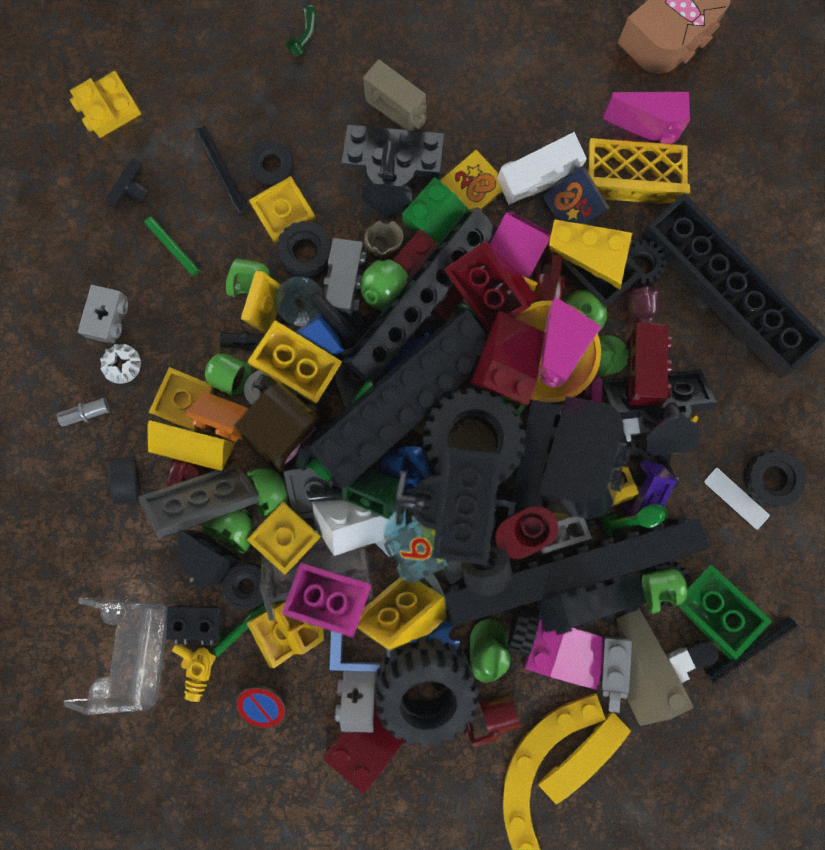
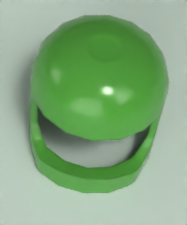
[226,258,270,297]
[205,353,253,397]
[642,568,687,614]

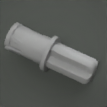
[57,397,110,426]

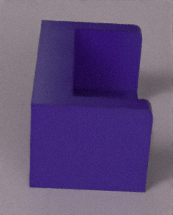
[621,461,677,516]

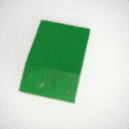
[402,177,471,261]
[678,564,772,659]

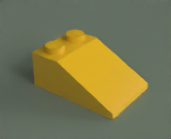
[357,573,447,650]

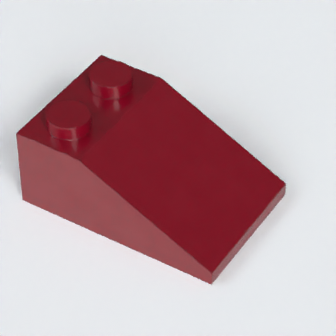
[392,229,464,320]
[444,241,537,332]
[470,311,544,405]
[323,698,404,795]

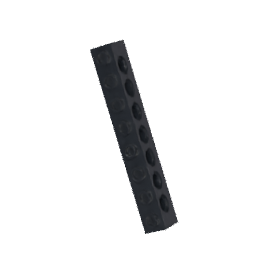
[342,207,497,383]

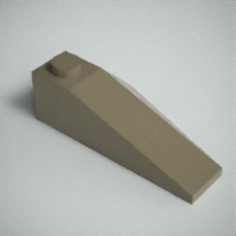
[615,608,694,726]

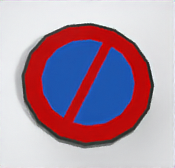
[235,685,287,729]

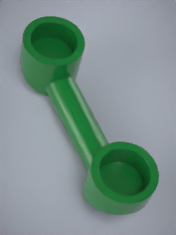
[600,503,665,536]

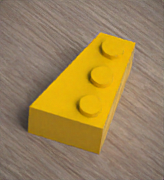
[549,220,632,289]

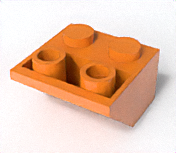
[185,392,249,443]

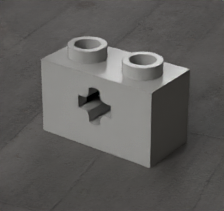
[78,285,128,344]
[533,516,592,559]
[335,671,375,732]

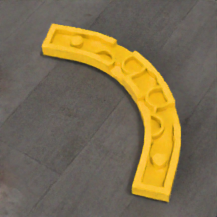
[503,693,606,850]

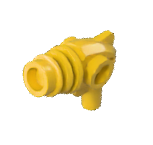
[172,644,216,702]

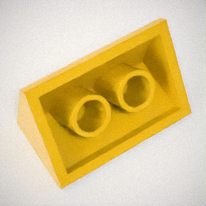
[247,320,342,405]
[148,420,235,471]

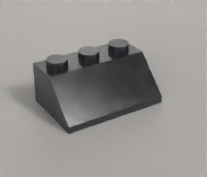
[176,530,240,588]

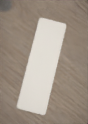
[704,468,770,529]

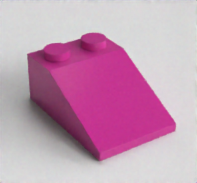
[603,92,690,144]
[281,563,371,638]
[522,617,605,690]

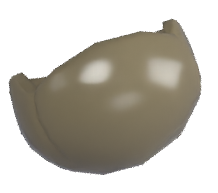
[364,220,404,258]

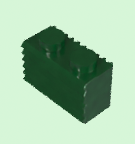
[342,468,400,519]

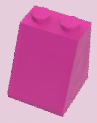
[490,211,552,279]
[538,297,602,388]

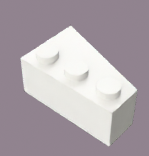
[497,132,587,205]
[312,499,406,556]

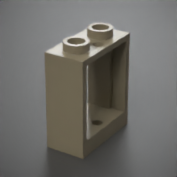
[363,59,427,131]

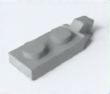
[602,636,632,713]

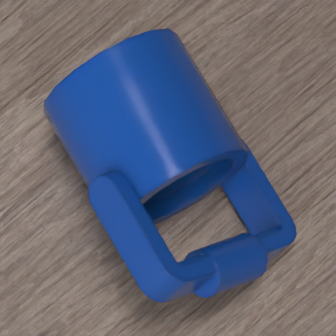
[380,446,433,487]

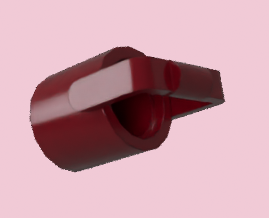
[533,252,566,303]
[464,694,521,747]

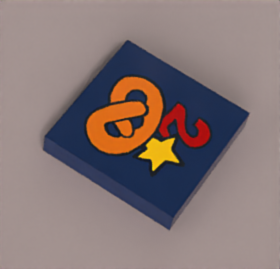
[543,167,610,225]

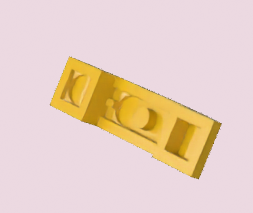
[537,712,631,805]

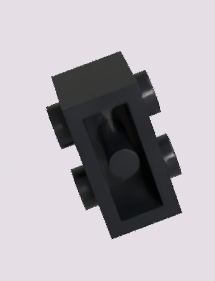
[166,605,225,645]

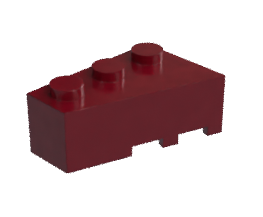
[625,323,672,407]

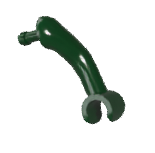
[286,5,317,56]

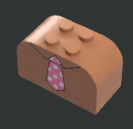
[618,0,731,74]

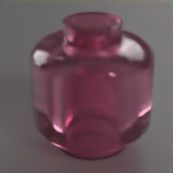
[626,286,661,323]

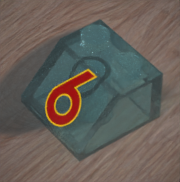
[384,520,448,583]

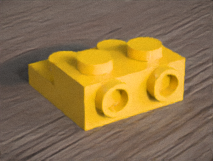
[69,71,141,138]

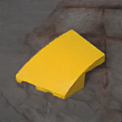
[247,599,324,668]

